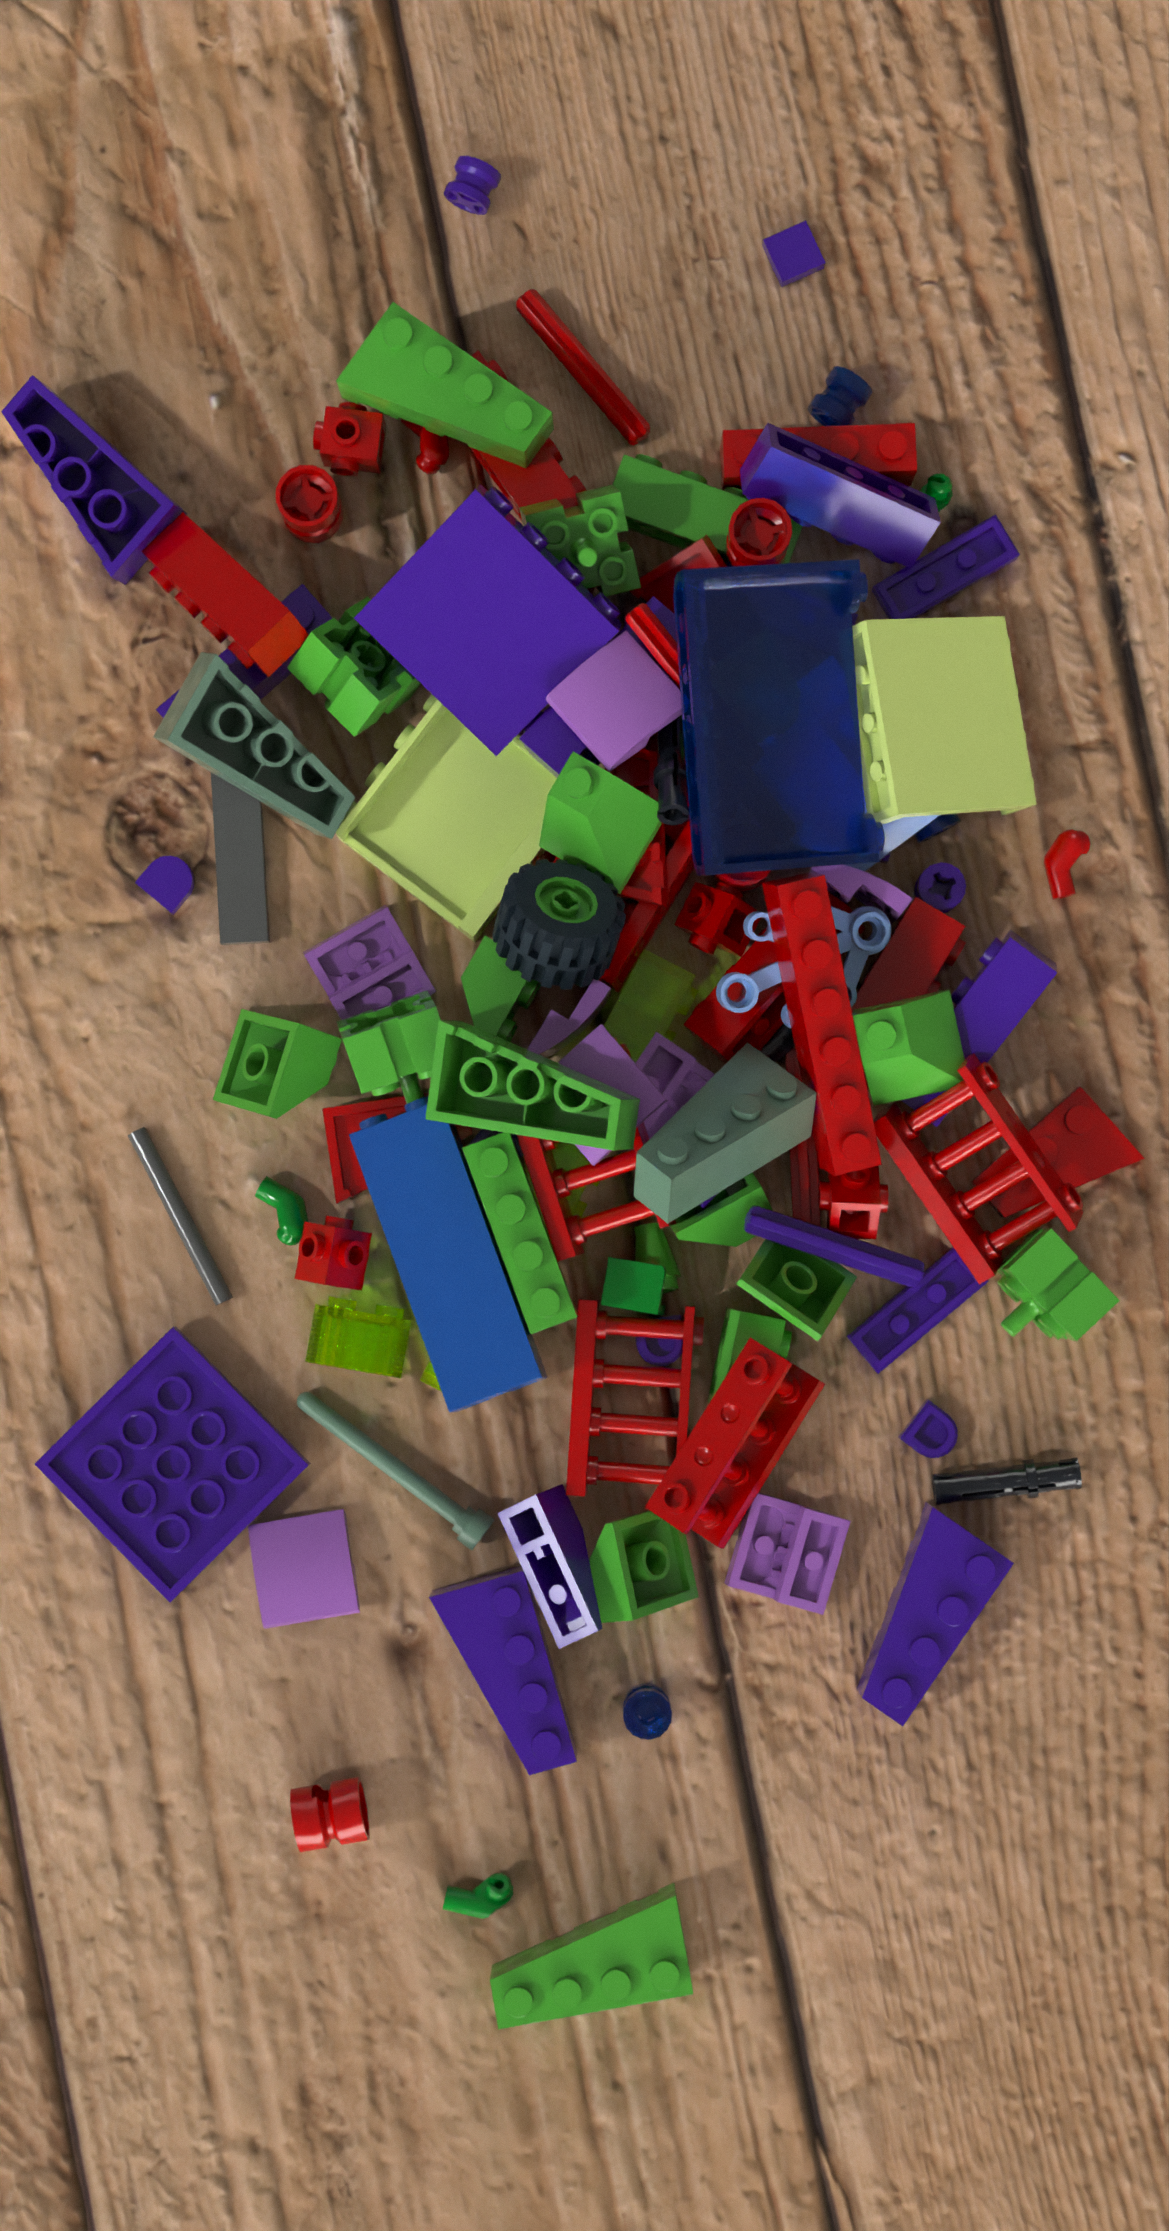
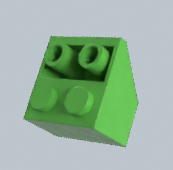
[461,936,541,1042]

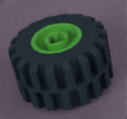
[493,859,626,990]

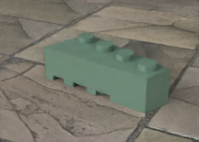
[153,652,355,839]
[634,1042,817,1224]

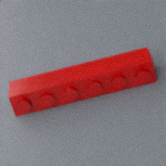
[762,872,882,1176]

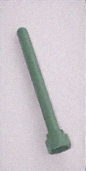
[297,1392,495,1551]

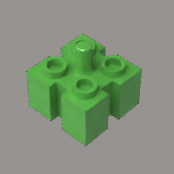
[519,484,641,597]
[287,597,421,737]
[336,990,441,1104]
[997,1228,1120,1341]

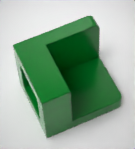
[601,1257,666,1315]

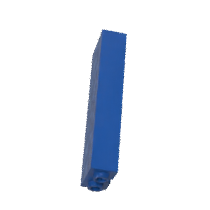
[349,1096,548,1412]

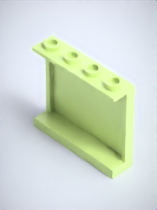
[837,616,1037,825]
[336,694,557,942]

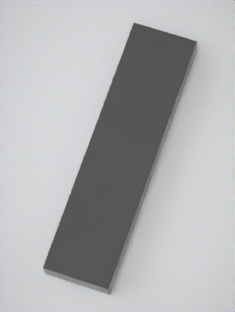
[211,772,270,945]

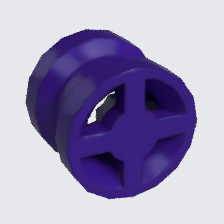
[444,156,501,215]
[914,862,966,914]

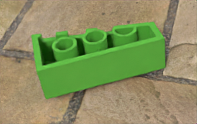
[336,302,554,468]
[425,1020,640,1151]
[490,1883,693,2030]

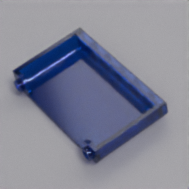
[674,559,885,876]

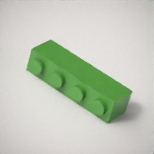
[613,454,803,583]
[462,1132,578,1334]

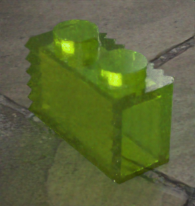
[305,1296,414,1378]

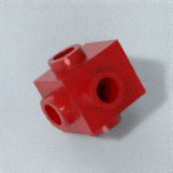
[313,402,387,477]
[674,882,761,957]
[818,1166,889,1239]
[294,1215,372,1291]

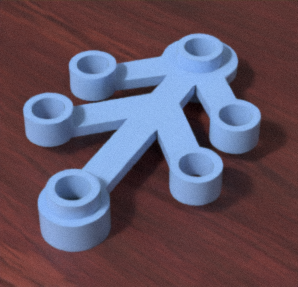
[716,906,891,1028]

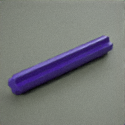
[744,1205,925,1288]

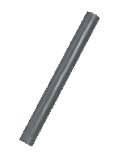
[128,1127,233,1306]

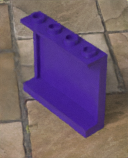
[354,484,622,756]

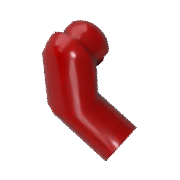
[401,418,449,474]
[1043,829,1091,900]

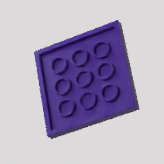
[35,1326,311,1602]

